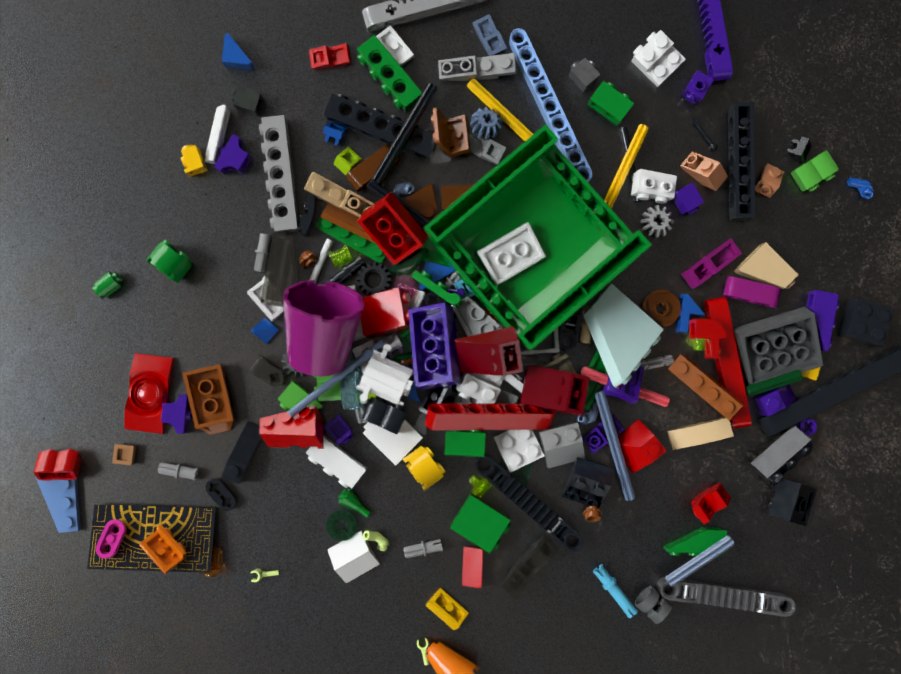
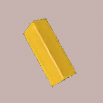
[426,588,469,630]

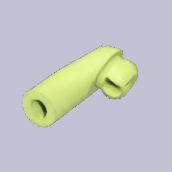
[363,531,389,551]

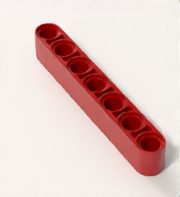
[704,297,751,430]
[425,403,556,430]

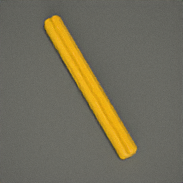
[467,79,533,141]
[604,124,649,209]

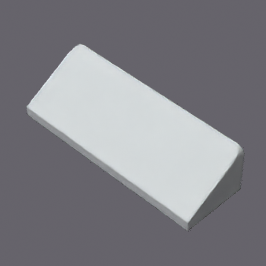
[204,105,231,164]

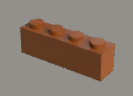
[668,353,744,421]

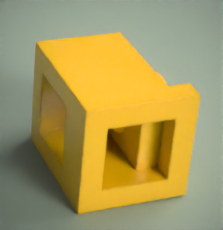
[181,145,208,177]

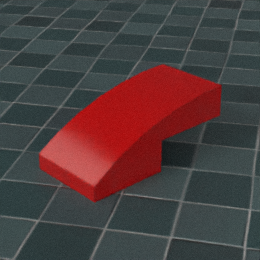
[309,43,352,69]

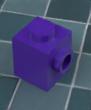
[682,70,714,104]
[673,182,704,215]

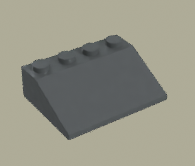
[733,307,823,385]

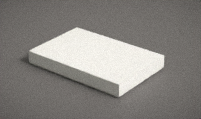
[477,222,546,286]

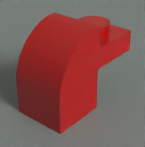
[689,319,727,359]
[691,482,731,524]

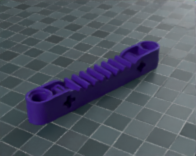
[697,0,733,82]

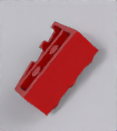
[259,405,324,449]

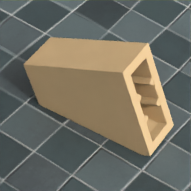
[734,242,798,289]

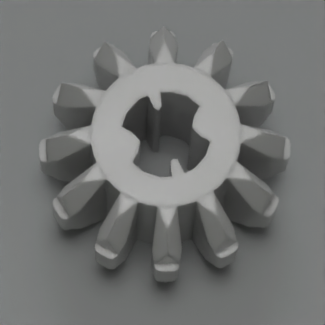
[640,205,674,238]

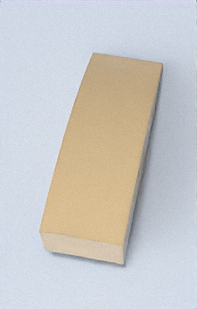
[667,417,734,450]

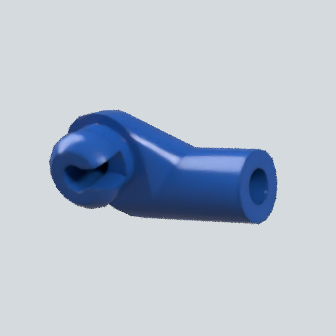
[847,177,874,199]

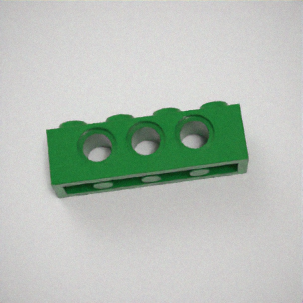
[357,35,422,113]

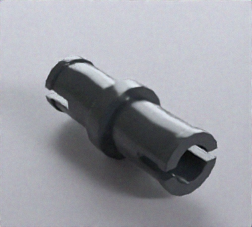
[329,255,367,284]

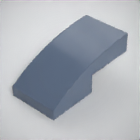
[472,14,507,56]

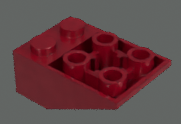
[455,326,523,376]
[520,365,590,416]

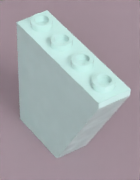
[583,284,664,388]

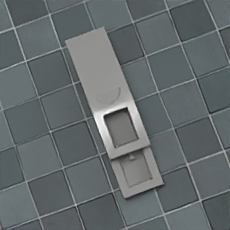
[438,53,517,81]

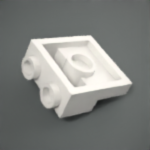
[631,30,685,87]
[455,373,505,403]

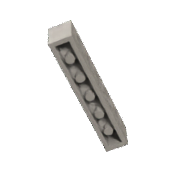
[259,115,299,234]

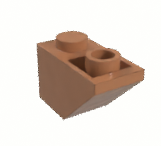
[680,152,728,191]

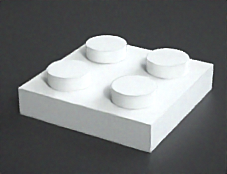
[493,430,544,473]

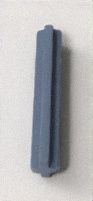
[666,536,735,587]

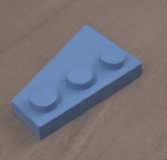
[35,476,81,533]

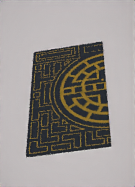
[87,504,216,573]

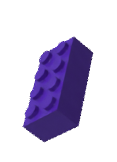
[408,303,461,390]

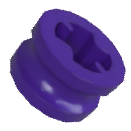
[797,418,817,435]

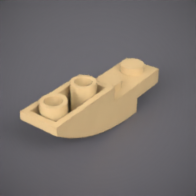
[304,172,374,217]

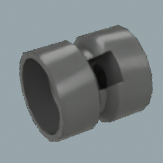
[635,586,672,624]

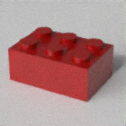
[357,192,428,265]

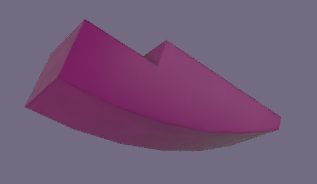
[681,238,742,289]

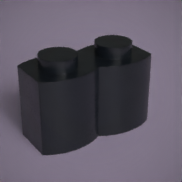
[361,396,408,434]

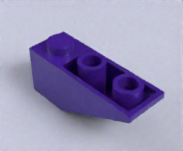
[806,290,840,352]

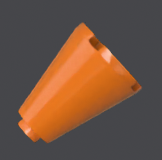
[426,642,480,674]

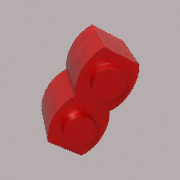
[34,449,82,481]

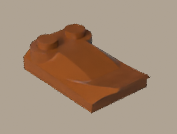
[182,364,234,435]

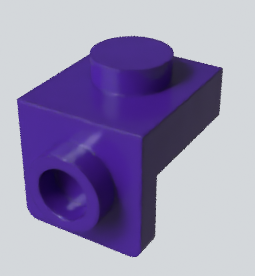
[324,414,354,445]

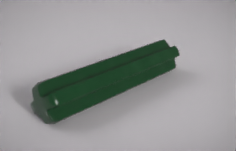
[745,370,803,397]

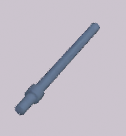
[287,340,385,418]

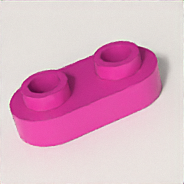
[96,519,127,558]

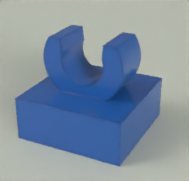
[323,121,347,146]

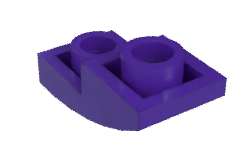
[582,413,625,453]

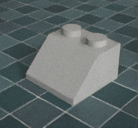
[538,422,585,468]

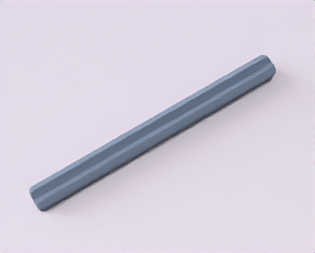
[595,391,635,501]

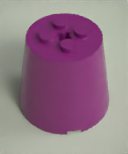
[283,280,364,376]

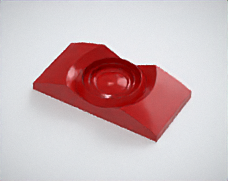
[124,353,174,434]

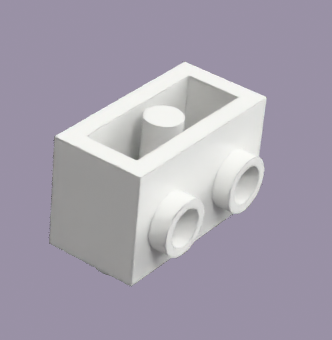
[631,169,677,204]

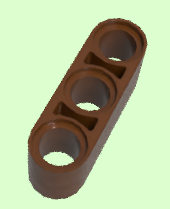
[346,144,401,192]

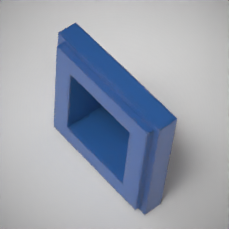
[251,317,279,344]

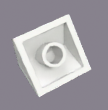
[328,530,380,583]

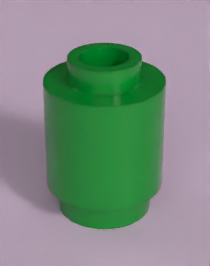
[92,271,123,299]

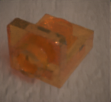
[199,547,223,577]

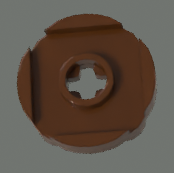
[641,289,681,328]

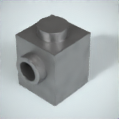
[569,57,600,92]

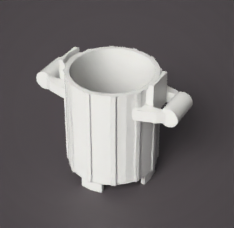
[356,344,414,406]

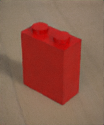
[361,287,410,338]

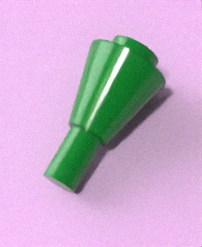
[338,488,371,518]

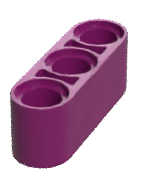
[723,277,781,308]

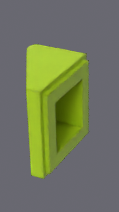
[334,147,362,175]

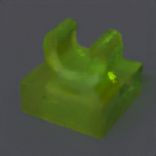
[468,475,492,498]

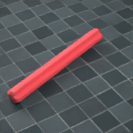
[581,366,670,407]

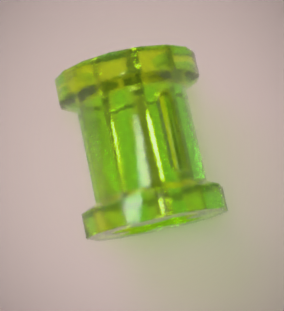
[328,244,353,267]

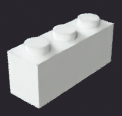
[306,434,367,488]

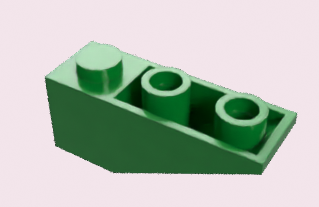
[664,527,727,557]

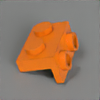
[139,525,186,574]

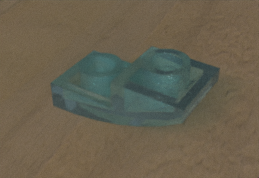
[340,367,363,410]

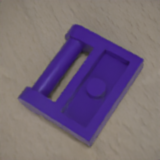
[603,366,644,404]

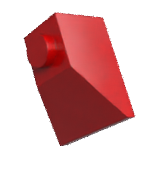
[617,419,667,473]

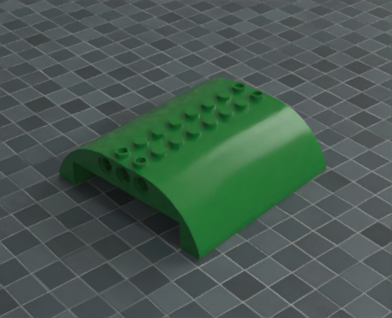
[424,124,652,351]

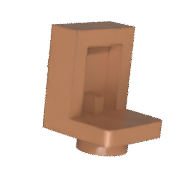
[755,163,784,198]

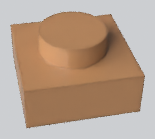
[112,444,136,465]

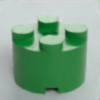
[146,240,192,284]

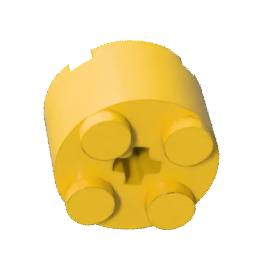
[402,446,446,491]

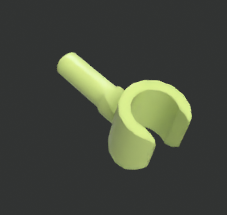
[250,568,279,582]
[417,638,429,665]

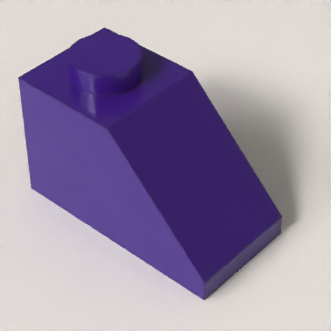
[753,385,796,416]

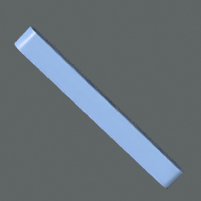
[509,28,592,182]

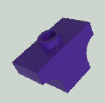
[214,134,252,175]
[161,394,193,434]

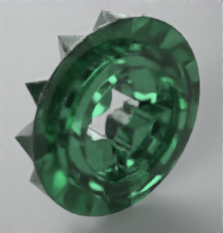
[326,510,357,541]

